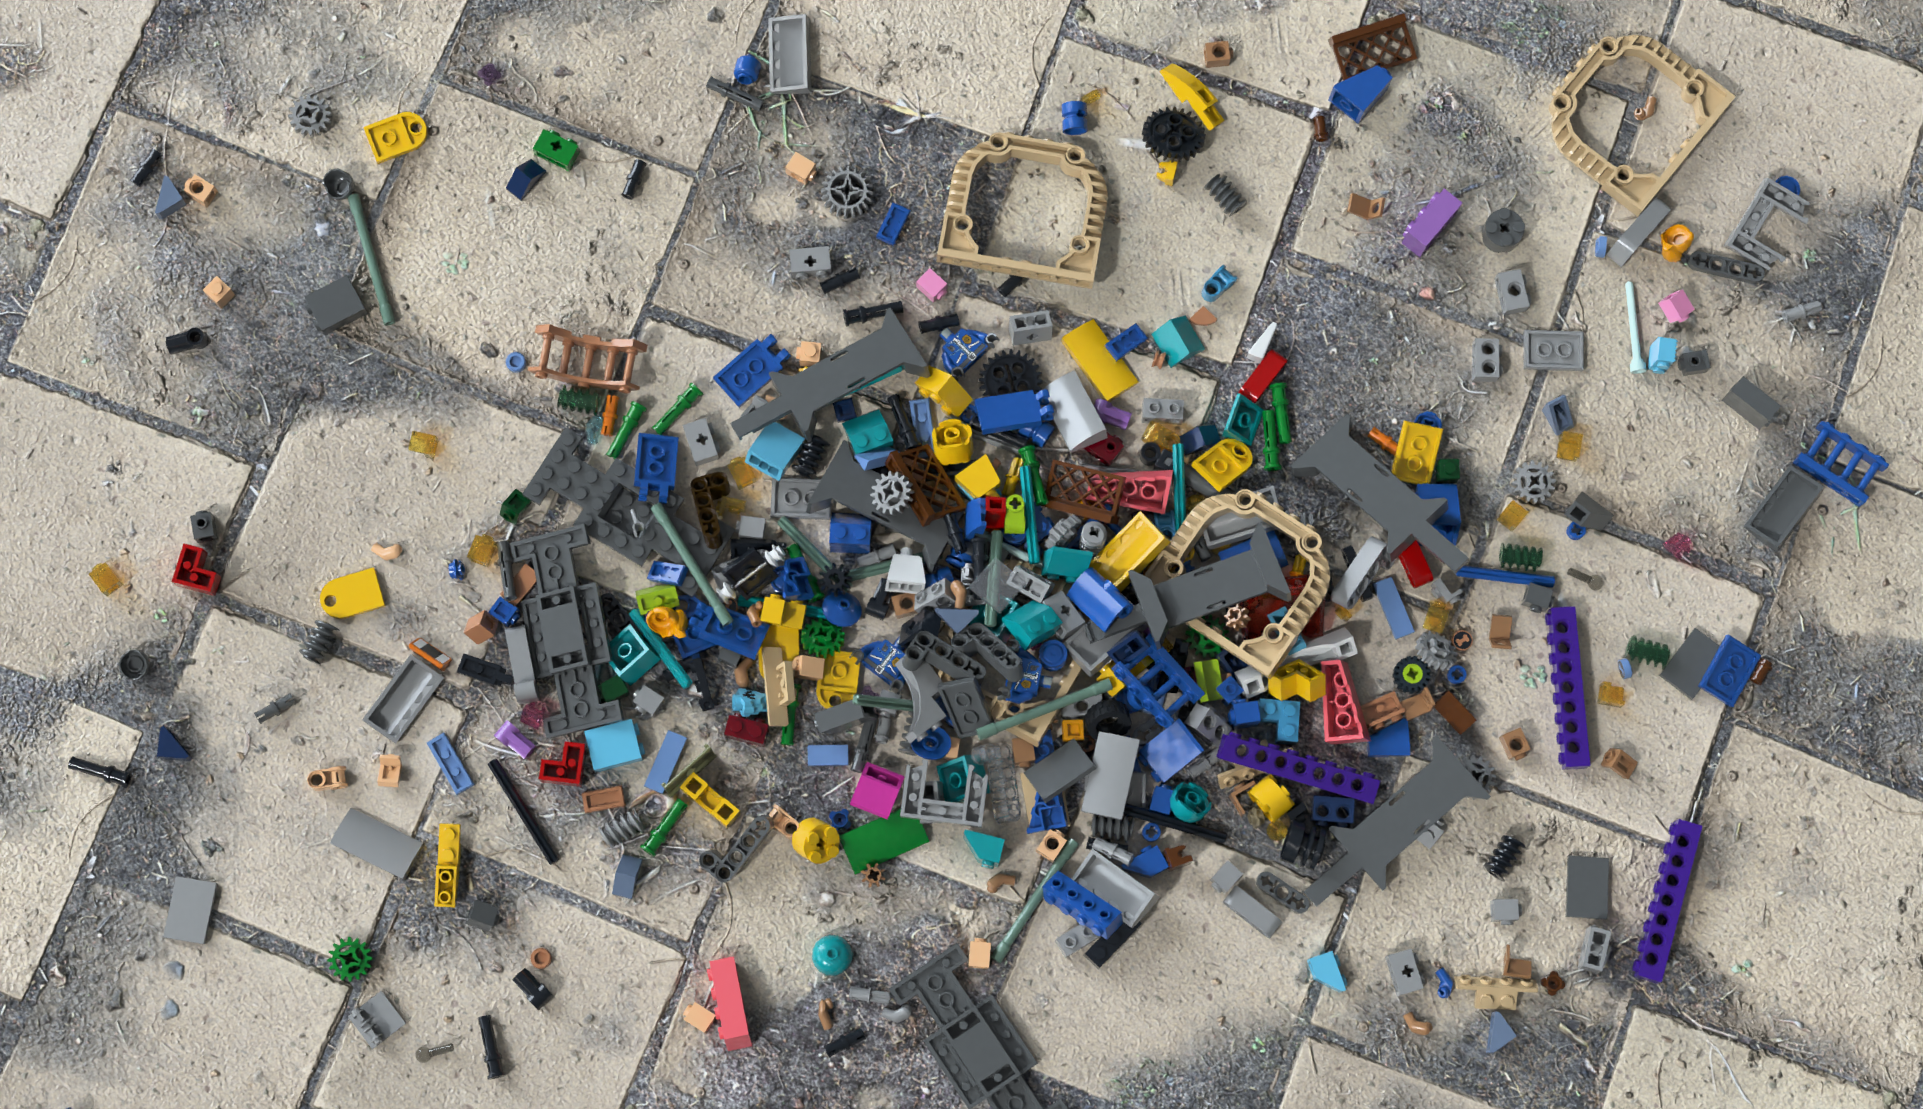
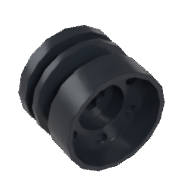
[1280,819,1326,871]

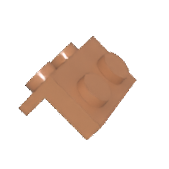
[1361,691,1406,731]

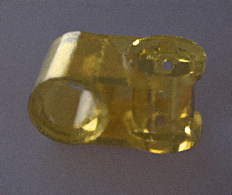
[1141,421,1180,453]

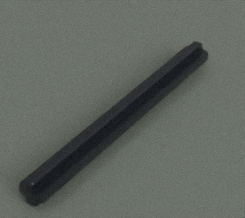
[488,759,559,865]
[1123,803,1227,843]

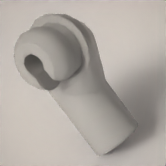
[881,1004,912,1023]

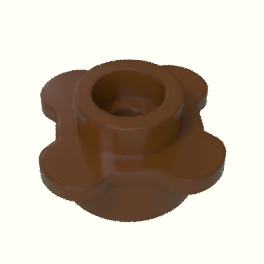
[1541,971,1565,996]

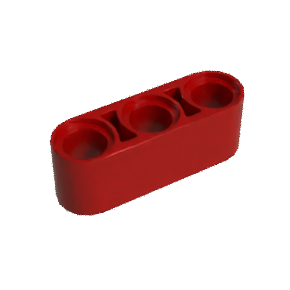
[1238,349,1288,403]
[1398,540,1434,589]

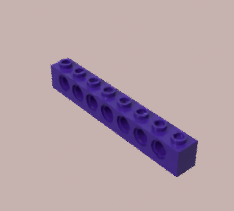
[1545,606,1591,770]
[1216,732,1380,804]
[1632,819,1703,984]

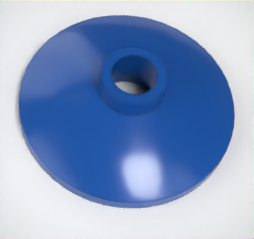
[822,591,862,627]
[911,727,951,760]

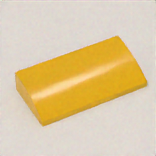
[1061,319,1139,402]
[1089,511,1171,593]

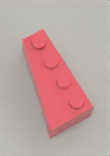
[1086,470,1173,514]
[1321,660,1371,745]
[707,956,752,1051]

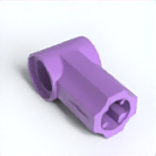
[1094,399,1132,430]
[494,720,536,760]

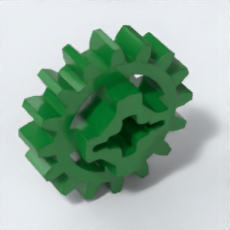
[1185,615,1229,659]
[801,618,845,658]
[327,937,374,982]

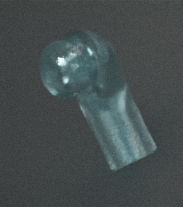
[585,415,603,445]

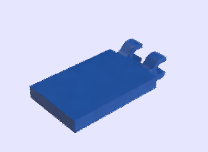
[713,334,791,408]
[974,389,1054,435]
[634,433,679,504]
[687,602,770,660]

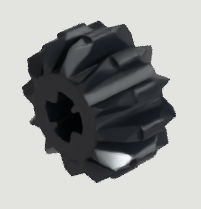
[818,563,852,597]

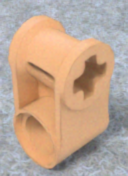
[307,766,348,791]
[763,804,799,840]

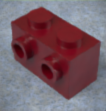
[1083,427,1124,466]
[724,713,769,747]

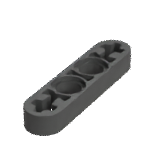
[1687,251,1765,284]

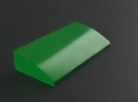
[839,809,929,875]

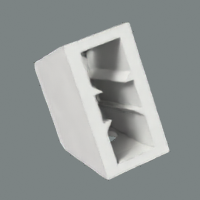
[885,547,926,594]

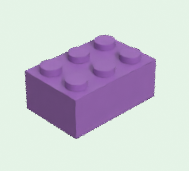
[1402,189,1462,257]

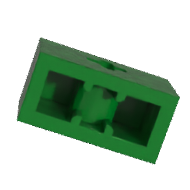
[533,129,580,172]

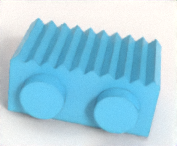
[1648,337,1678,374]

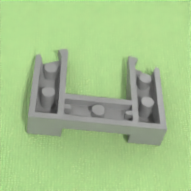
[1724,178,1810,270]
[900,759,988,828]

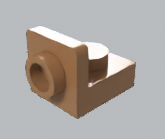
[1601,748,1638,779]

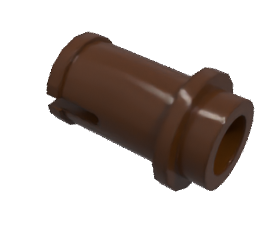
[1313,116,1329,142]
[1750,659,1773,686]

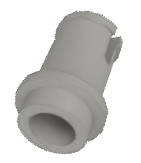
[874,717,892,744]

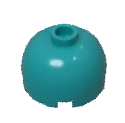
[1170,782,1212,823]
[812,935,853,976]

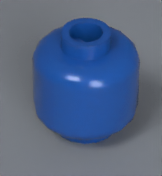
[734,55,761,85]

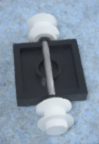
[716,545,786,604]

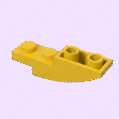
[1159,63,1225,131]
[434,823,461,908]

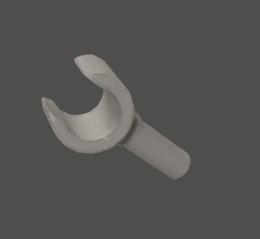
[630,509,646,537]

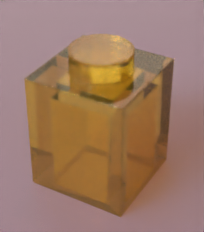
[727,457,757,490]
[467,534,496,567]
[89,562,124,597]

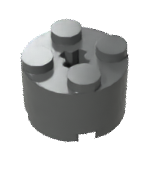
[1482,208,1525,253]

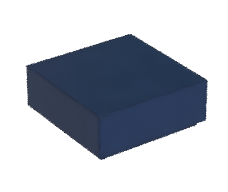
[833,398,857,423]

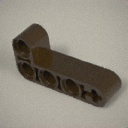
[690,472,730,549]

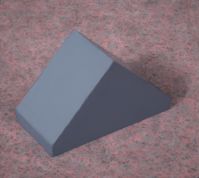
[155,176,187,219]
[1542,395,1574,436]
[935,608,979,634]
[612,854,643,899]
[1486,1011,1517,1054]

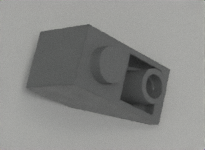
[1564,491,1614,530]

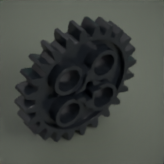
[1142,107,1206,163]
[978,349,1043,398]

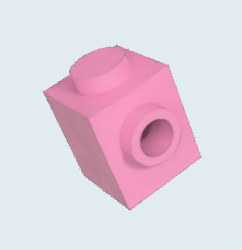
[916,268,947,303]
[1658,289,1695,323]

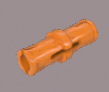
[600,395,620,437]
[1367,426,1398,456]

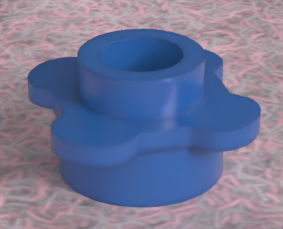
[448,559,465,580]
[829,809,851,831]

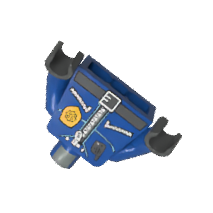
[940,327,1000,382]
[849,636,906,695]
[997,639,1053,704]

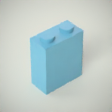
[745,422,805,481]
[584,719,645,773]

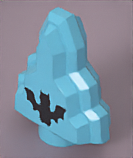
[732,688,767,717]

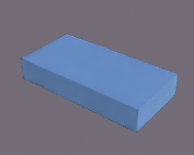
[808,745,848,766]

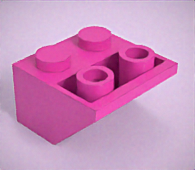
[850,762,905,820]

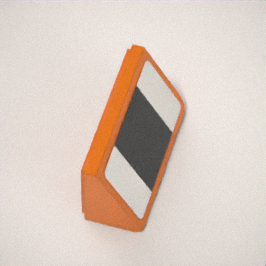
[409,638,452,671]

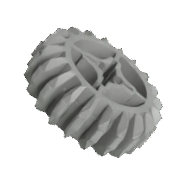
[821,166,874,219]

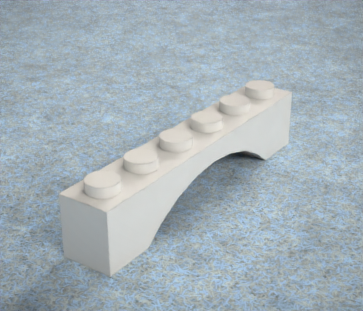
[1234,627,1358,699]

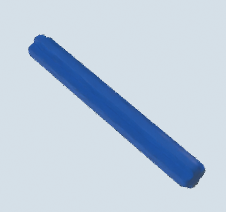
[1456,566,1555,588]

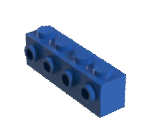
[1042,871,1123,940]

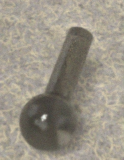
[1567,567,1604,591]
[415,1043,454,1063]

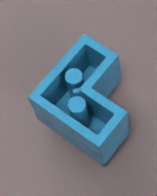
[1258,698,1300,745]

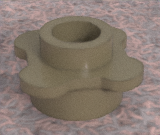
[1247,807,1265,829]

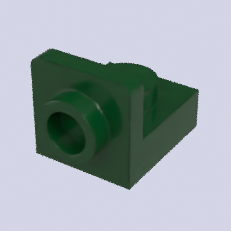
[500,489,532,525]

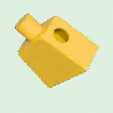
[955,454,1001,499]

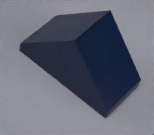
[506,159,546,201]
[1178,425,1221,456]
[1107,630,1150,665]
[1215,649,1248,682]
[157,725,193,761]

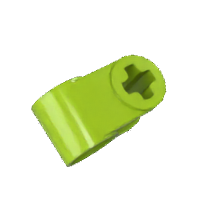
[1004,494,1025,534]

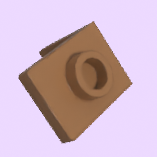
[1347,193,1385,220]
[1488,614,1512,649]
[1400,687,1436,721]
[1229,780,1256,817]
[1503,944,1531,979]

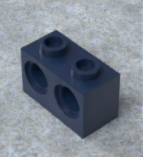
[1310,795,1355,828]

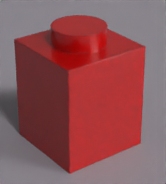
[985,496,1006,529]

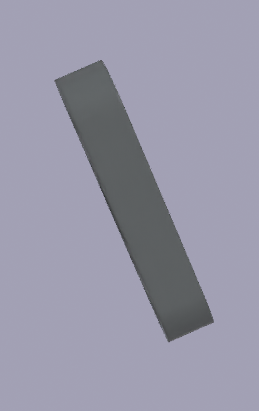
[1256,872,1309,914]

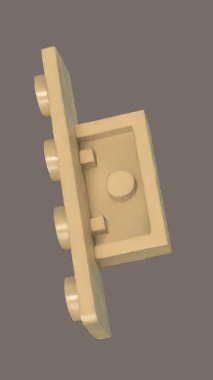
[762,647,797,727]
[1217,739,1293,789]
[1454,975,1538,1010]

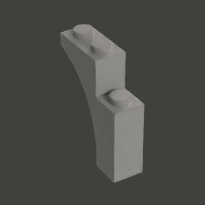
[895,656,946,743]

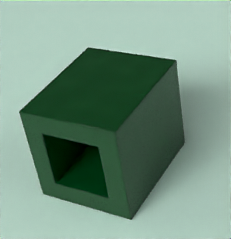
[1435,459,1460,484]
[598,675,630,703]

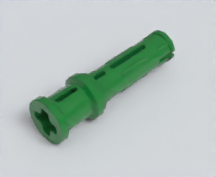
[652,382,704,435]
[1269,383,1292,444]
[606,401,647,460]
[1262,410,1282,472]
[1018,445,1049,506]
[787,543,825,604]
[780,684,801,746]
[640,798,688,857]

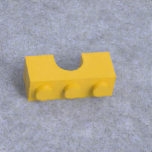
[680,772,741,829]

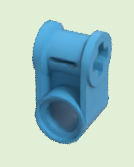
[1201,264,1238,302]
[1153,510,1176,549]

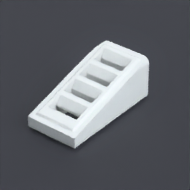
[1246,322,1277,363]

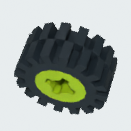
[1392,656,1431,694]

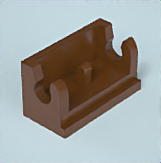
[1434,691,1477,735]
[1162,845,1193,872]

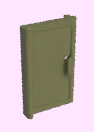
[661,743,717,798]

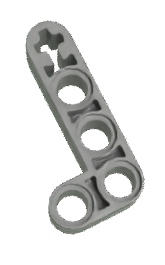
[1606,197,1672,267]
[1331,536,1396,610]
[505,625,540,705]

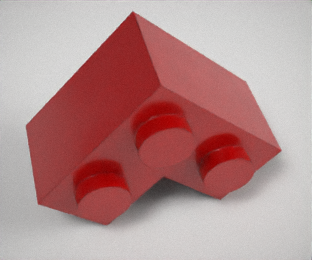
[171,543,221,596]
[539,741,587,787]

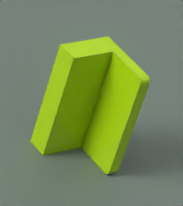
[635,584,680,615]
[1194,659,1223,703]

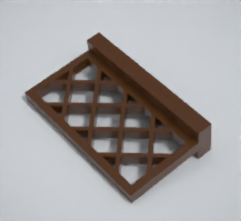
[1328,13,1417,81]
[885,444,966,527]
[1039,459,1126,525]

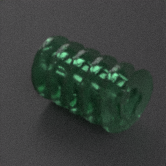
[557,384,601,416]
[1499,542,1543,572]
[1625,635,1670,670]

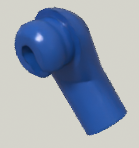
[1435,967,1453,998]

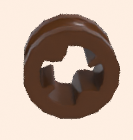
[1077,734,1095,754]

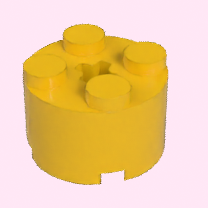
[932,419,974,465]
[1247,774,1295,823]
[792,817,840,864]

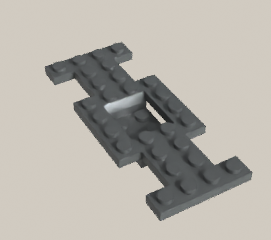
[522,427,736,598]
[510,524,624,739]
[889,943,1068,1109]

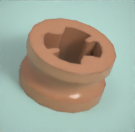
[1151,350,1166,370]

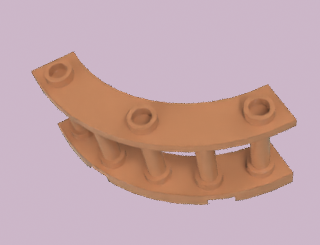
[528,324,648,394]

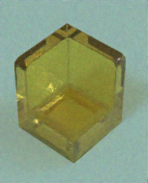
[408,431,439,459]
[1556,431,1583,462]
[1496,500,1528,531]
[1597,681,1625,708]

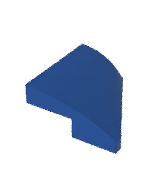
[964,498,986,542]
[783,557,814,601]
[1367,718,1410,757]
[1027,792,1068,834]

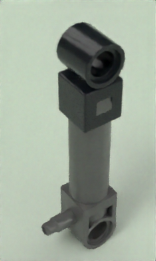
[1140,442,1239,498]

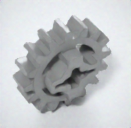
[288,94,332,138]
[1511,460,1556,505]
[870,471,914,516]
[1045,514,1082,549]
[1415,631,1458,671]
[1461,755,1496,800]

